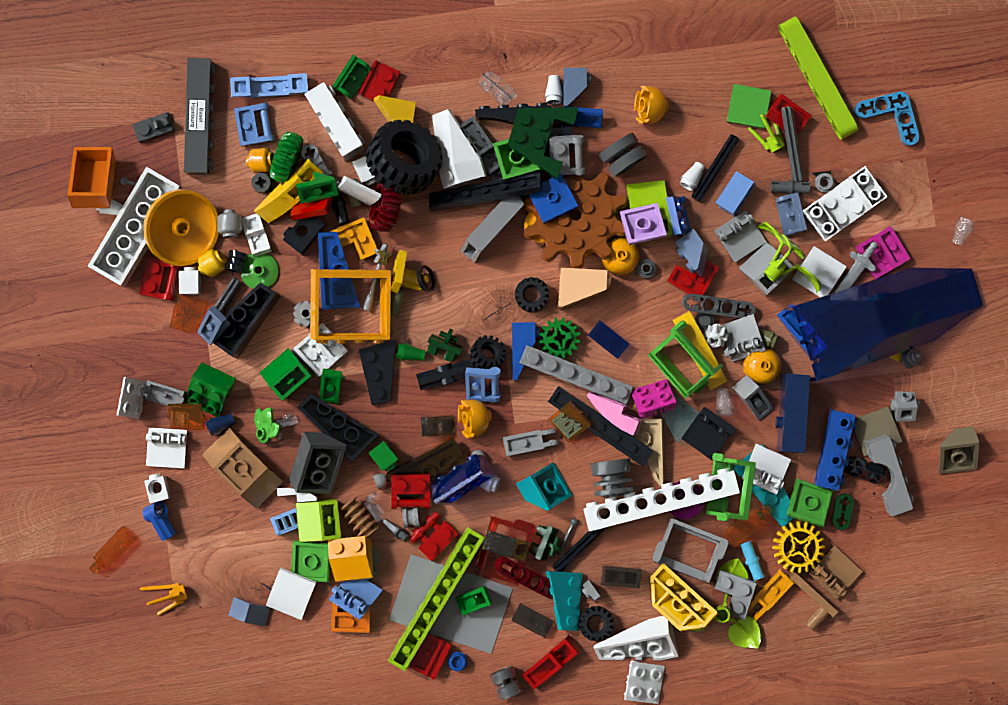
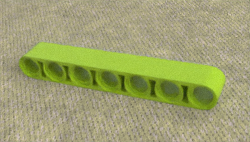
[778,16,858,140]

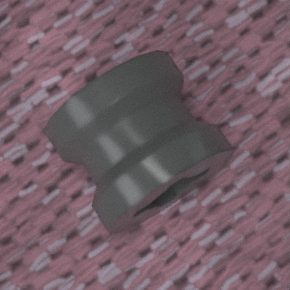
[251,173,272,194]

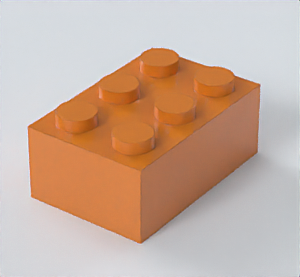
[67,147,116,208]

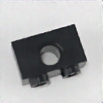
[283,217,326,256]

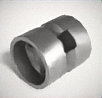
[490,665,523,701]

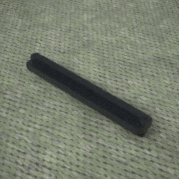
[692,134,739,201]

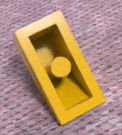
[374,95,416,123]

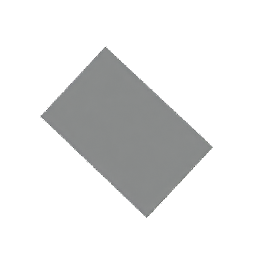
[389,554,513,654]

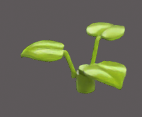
[757,222,821,293]
[690,559,761,649]

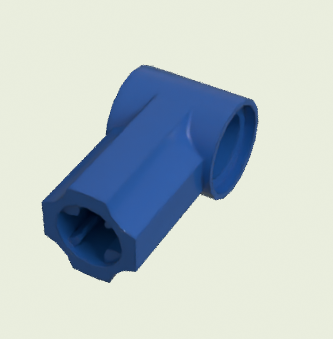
[142,501,176,541]

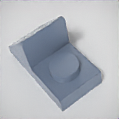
[197,306,231,345]

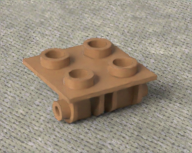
[808,545,862,600]

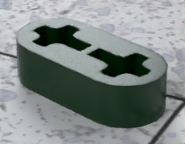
[832,494,854,530]

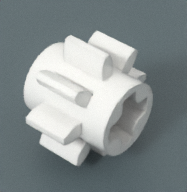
[704,324,729,347]

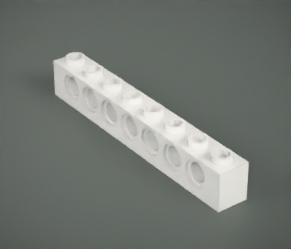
[583,468,740,531]

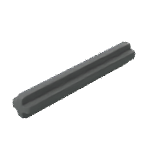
[781,106,803,182]

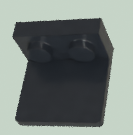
[681,407,736,460]

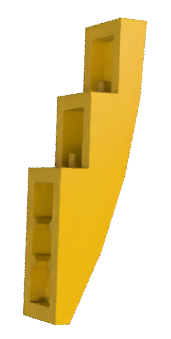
[672,311,727,390]

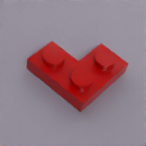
[666,260,719,299]

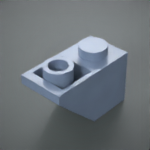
[675,229,708,277]

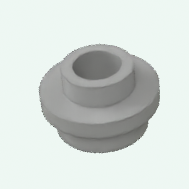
[815,173,834,192]

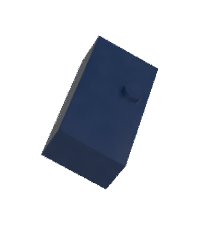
[775,374,810,453]

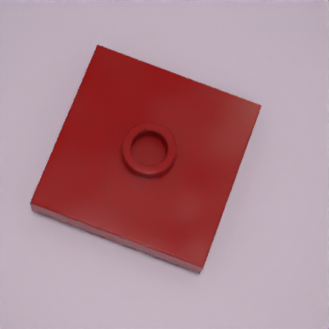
[290,197,332,220]

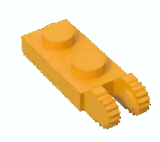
[748,569,794,620]

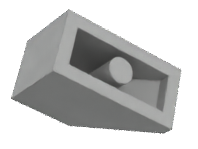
[732,375,773,420]

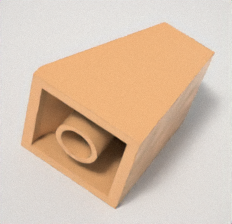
[558,268,611,309]

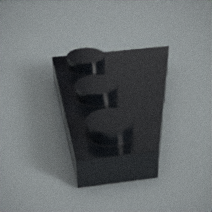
[358,340,396,405]

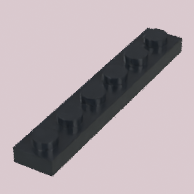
[429,172,542,212]
[548,386,654,467]

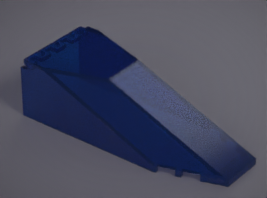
[784,268,983,381]

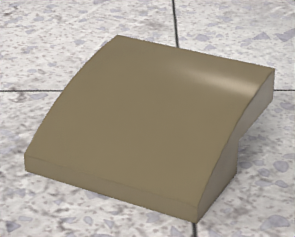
[854,406,903,456]

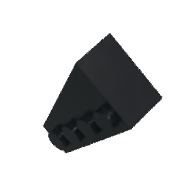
[213,282,281,359]

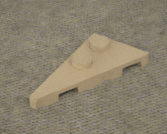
[633,419,665,486]

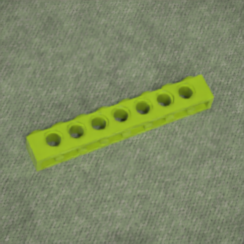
[388,526,485,671]

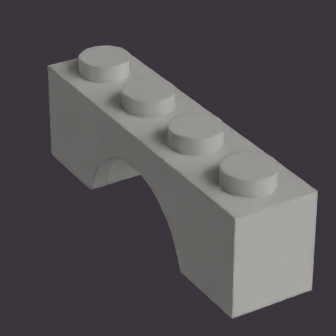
[864,434,914,517]

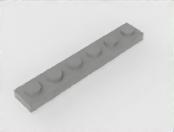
[519,345,633,404]

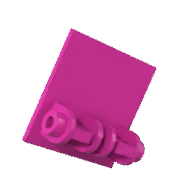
[631,379,677,419]

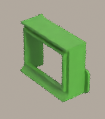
[648,320,723,399]
[706,453,756,521]

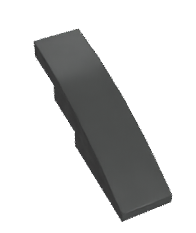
[460,116,503,181]

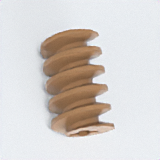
[340,495,380,537]

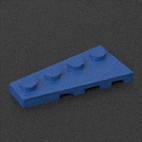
[318,231,360,309]

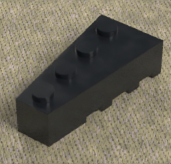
[297,394,379,463]

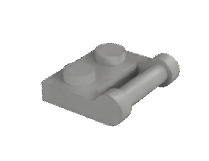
[549,135,585,175]

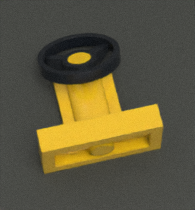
[391,250,436,293]

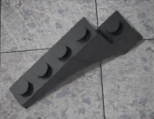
[475,102,573,153]

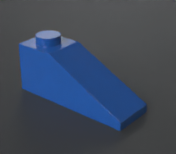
[512,322,539,381]

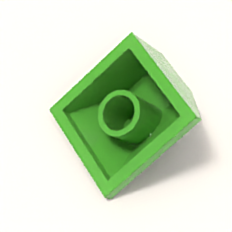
[493,139,541,180]

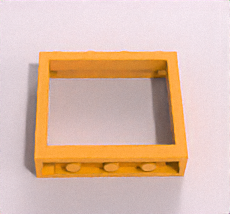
[310,269,391,344]

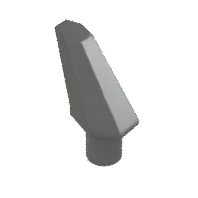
[383,519,410,542]

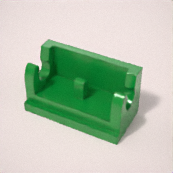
[332,54,371,100]

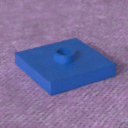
[528,174,578,224]

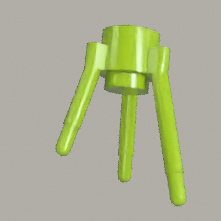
[748,105,785,152]

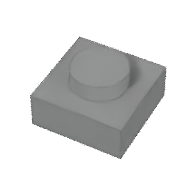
[582,580,600,601]

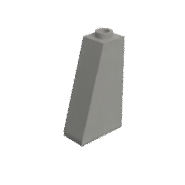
[460,196,525,263]

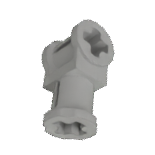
[301,144,333,176]

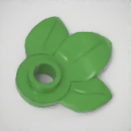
[254,407,280,443]

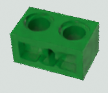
[369,441,400,472]

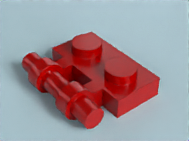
[409,511,459,561]

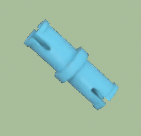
[740,541,765,581]

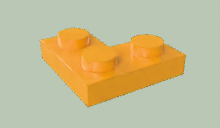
[330,217,377,260]

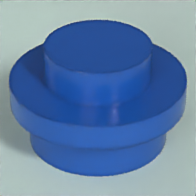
[448,652,467,671]

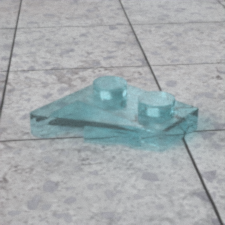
[658,394,700,443]

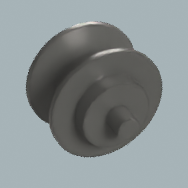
[901,348,922,369]

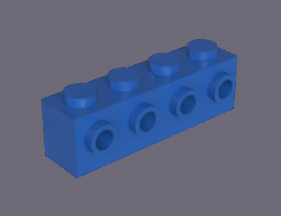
[814,409,857,490]

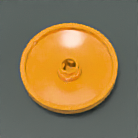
[144,189,219,266]

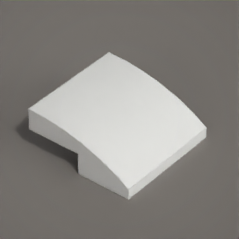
[336,176,382,205]
[792,246,847,300]
[293,323,348,378]
[266,568,316,620]

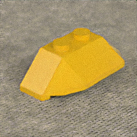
[650,563,718,632]

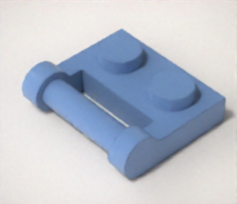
[234,103,275,147]
[465,367,501,402]

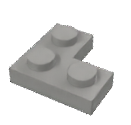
[714,569,758,620]

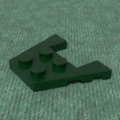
[507,108,579,180]

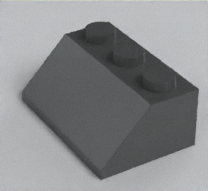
[289,432,347,494]

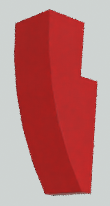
[522,634,581,689]

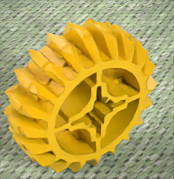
[772,521,825,574]

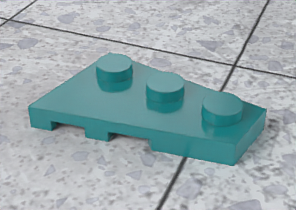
[546,571,583,631]

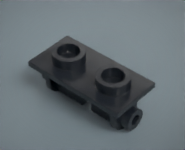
[844,456,887,484]

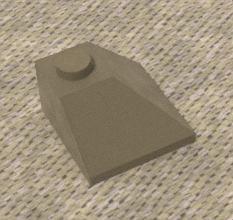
[938,426,979,474]

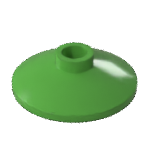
[241,253,279,289]

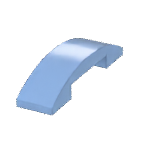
[230,73,308,98]

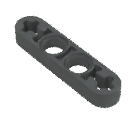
[681,293,755,318]

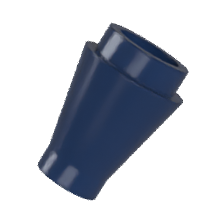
[205,413,235,436]

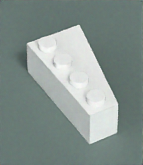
[305,82,365,161]

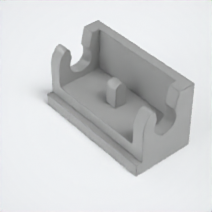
[143,380,187,410]

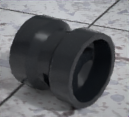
[225,250,248,274]

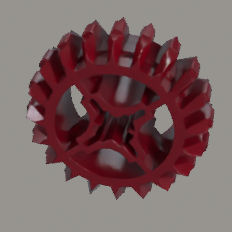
[368,183,402,232]

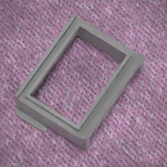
[652,518,728,583]

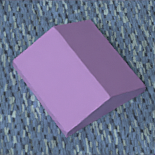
[620,203,667,245]

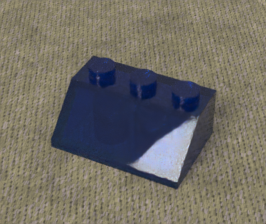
[431,454,496,505]

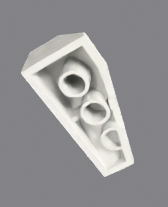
[432,109,487,189]
[594,616,679,660]

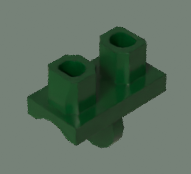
[427,329,463,363]
[528,525,563,561]

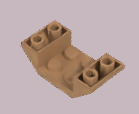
[202,427,284,509]

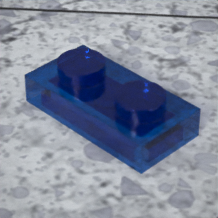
[587,320,629,359]

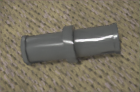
[771,179,810,195]

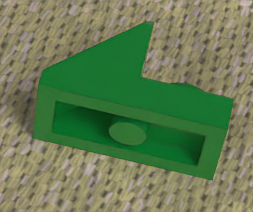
[296,172,338,204]
[319,368,343,404]
[455,586,493,615]

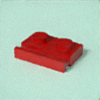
[359,60,400,102]
[765,93,812,135]
[410,633,452,680]

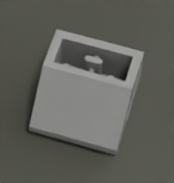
[738,242,793,296]

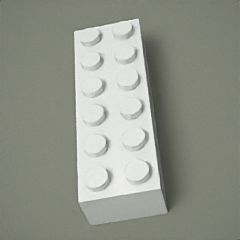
[88,167,183,287]

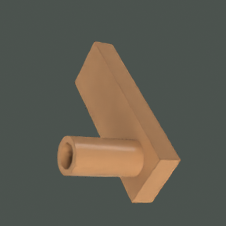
[788,572,838,631]

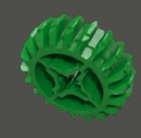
[270,131,303,183]

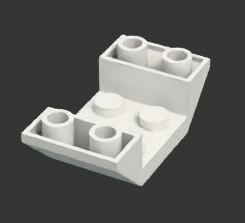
[803,166,887,241]

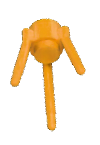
[140,583,188,615]

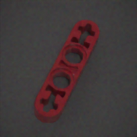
[495,557,553,599]

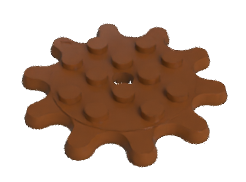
[523,165,628,269]

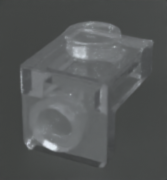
[275,413,300,440]

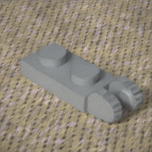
[503,428,559,456]

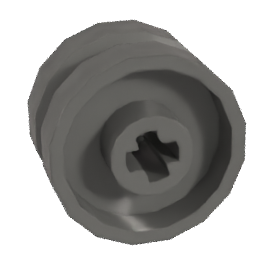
[598,132,648,178]

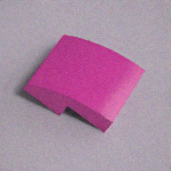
[855,226,911,280]

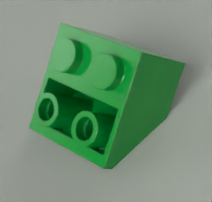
[259,348,313,402]
[185,362,236,417]

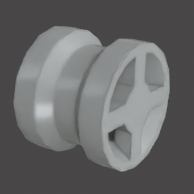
[402,507,420,528]

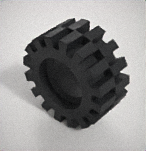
[515,277,549,312]
[469,335,507,369]
[579,606,614,642]

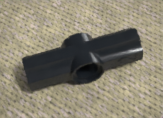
[416,359,474,390]

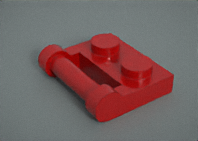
[139,257,180,301]
[391,474,430,509]

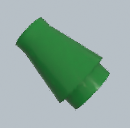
[396,342,425,361]

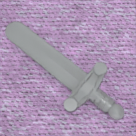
[830,242,878,304]

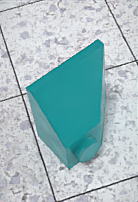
[516,462,572,511]

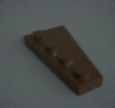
[386,437,463,508]

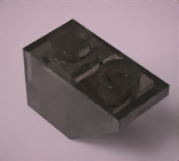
[482,530,530,561]

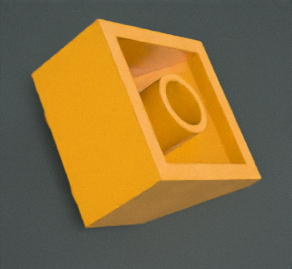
[328,536,373,582]

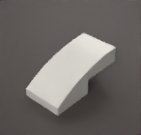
[242,213,272,257]
[277,488,318,502]

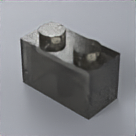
[600,564,641,588]

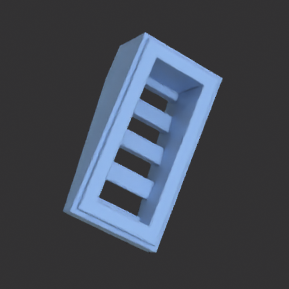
[270,508,298,536]

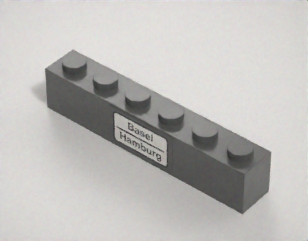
[184,58,216,175]

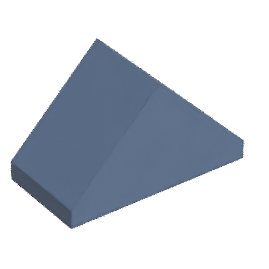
[228,597,271,626]

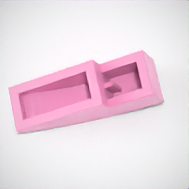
[587,392,643,435]

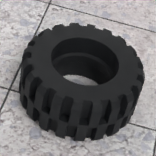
[366,120,443,195]

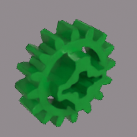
[539,317,580,359]

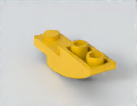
[254,158,323,223]

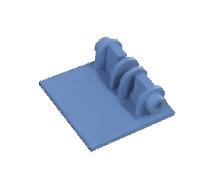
[329,579,383,620]

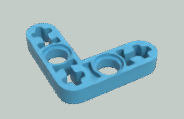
[854,91,919,146]

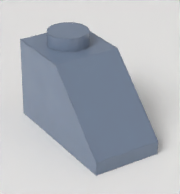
[563,68,591,108]

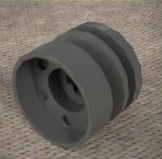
[590,458,635,498]

